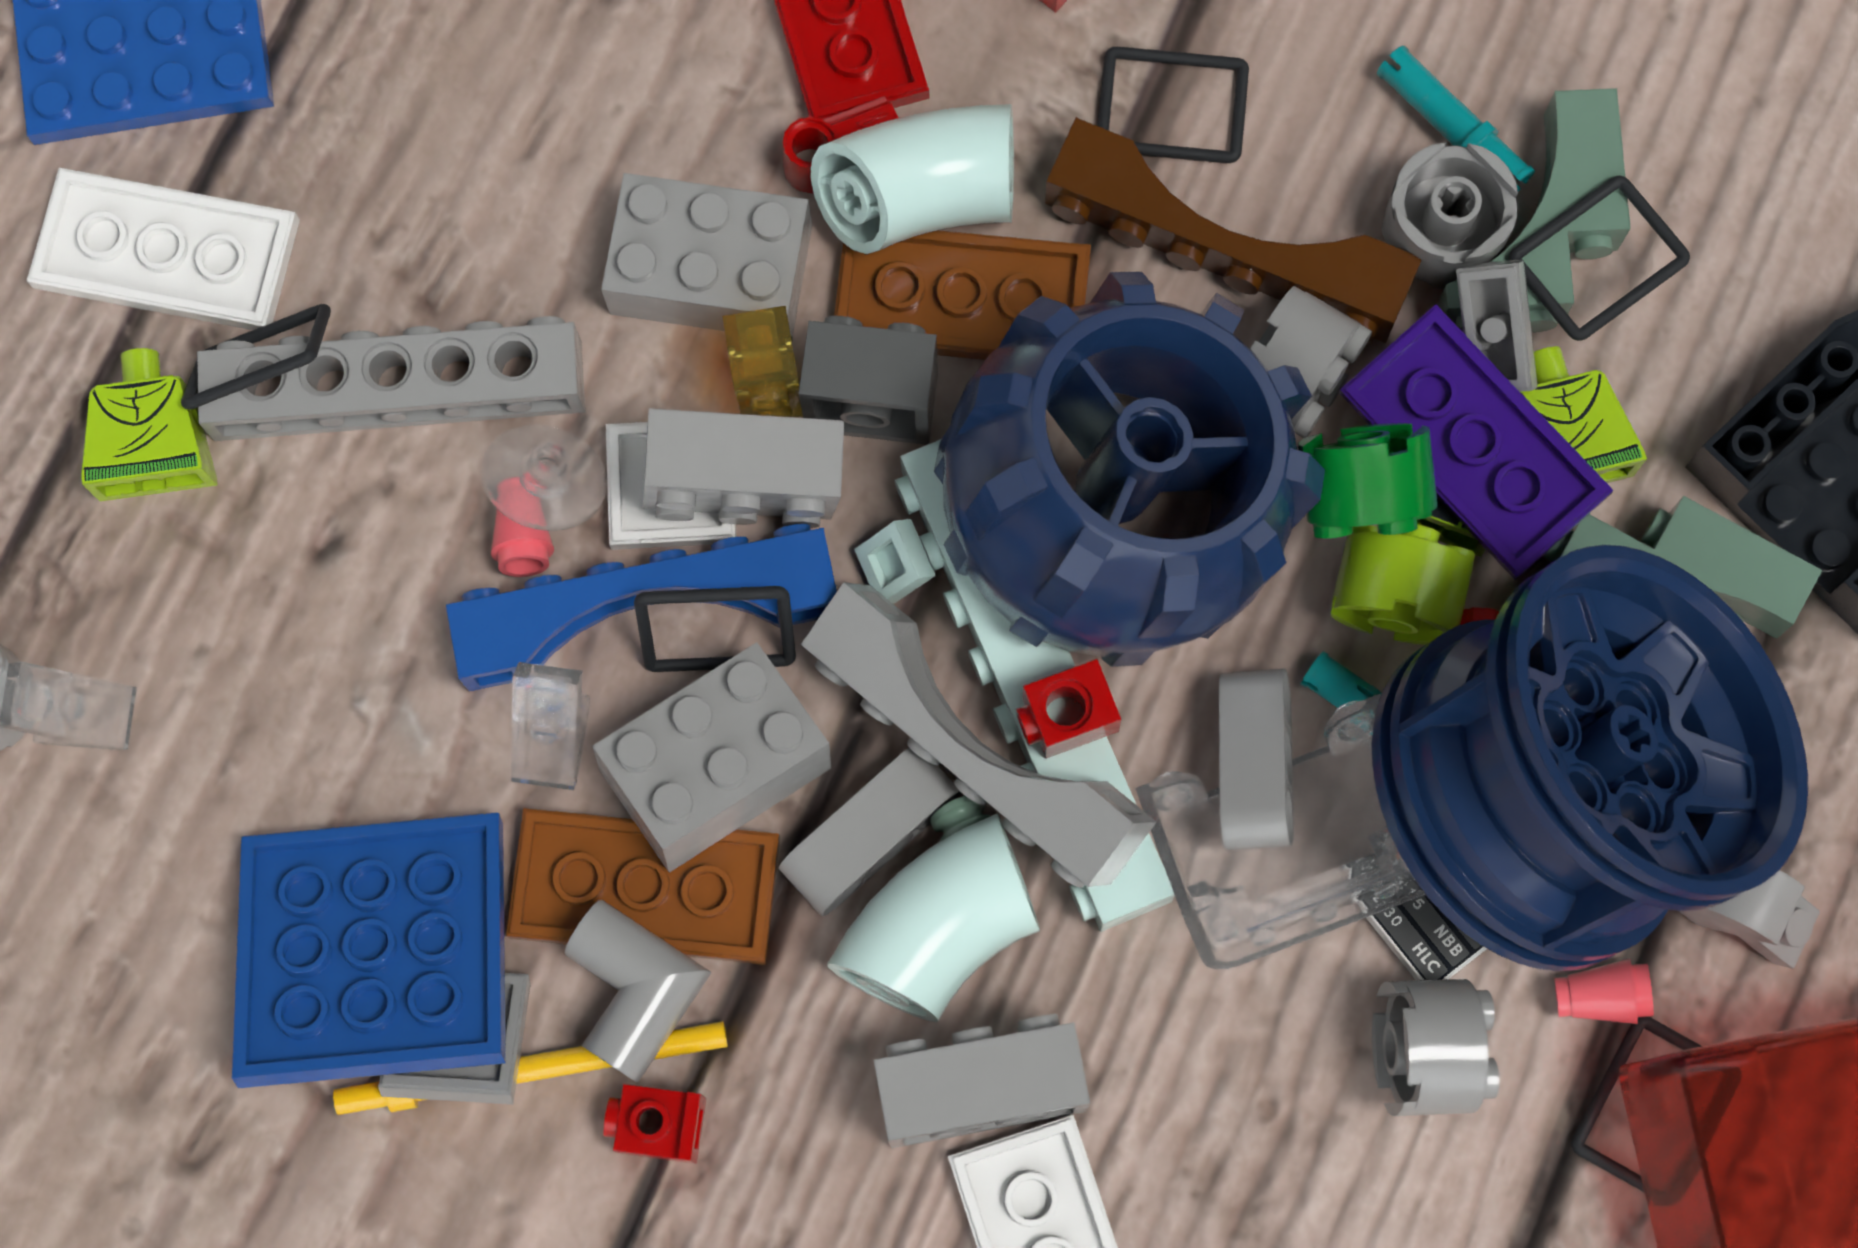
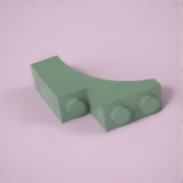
[1437,88,1631,333]
[1544,496,1822,639]

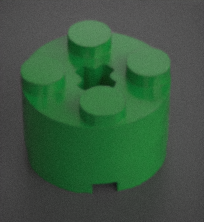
[1298,423,1438,539]

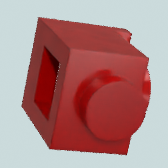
[603,1084,707,1164]

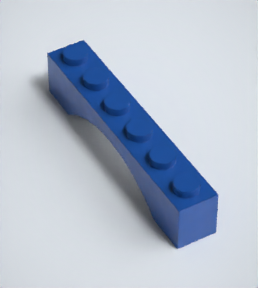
[446,524,837,692]

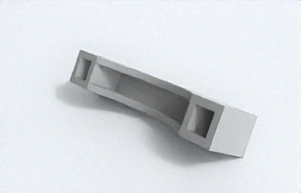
[801,582,1156,888]

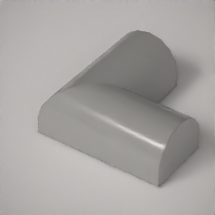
[1456,260,1537,392]
[565,900,711,1083]

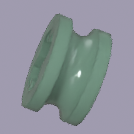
[930,796,991,842]

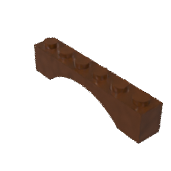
[1045,117,1422,344]

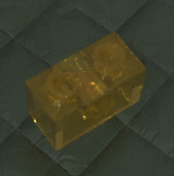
[722,305,803,418]

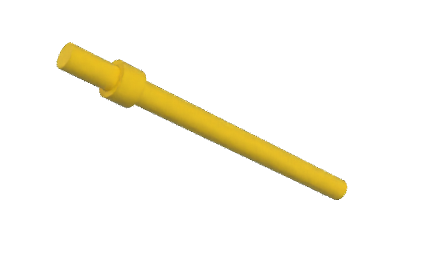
[333,1021,728,1115]

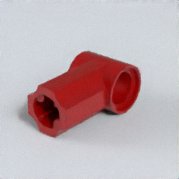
[782,96,899,194]

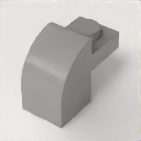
[1679,870,1820,969]

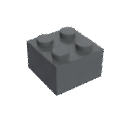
[799,316,938,445]

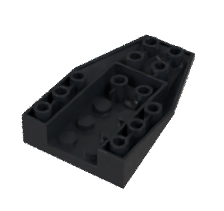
[1685,310,1858,634]

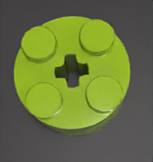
[1330,525,1475,645]

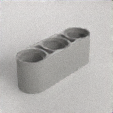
[1219,668,1294,850]
[778,748,961,917]

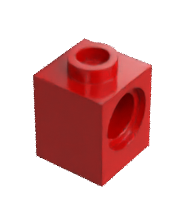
[1015,659,1121,759]

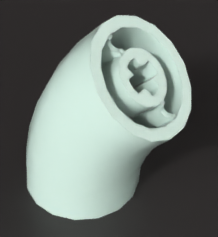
[810,104,1014,254]
[827,813,1040,1022]

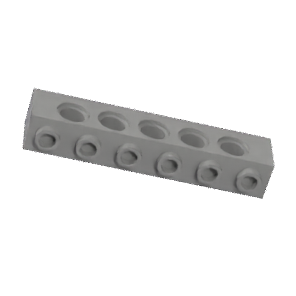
[197,316,585,441]

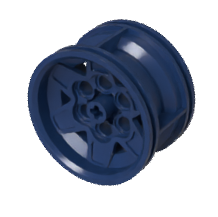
[1371,545,1808,971]

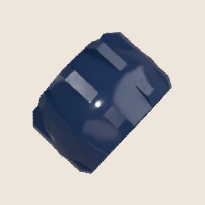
[934,271,1325,667]

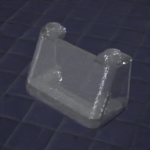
[1135,694,1426,969]

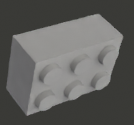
[601,173,812,341]
[643,408,844,528]
[592,642,831,873]
[874,1014,1090,1149]

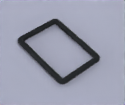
[1097,46,1249,163]
[1509,176,1690,341]
[181,304,331,409]
[634,586,796,672]
[1571,1017,1743,1205]

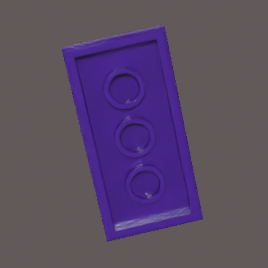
[1340,304,1614,580]

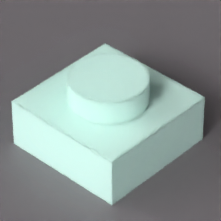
[854,519,936,603]

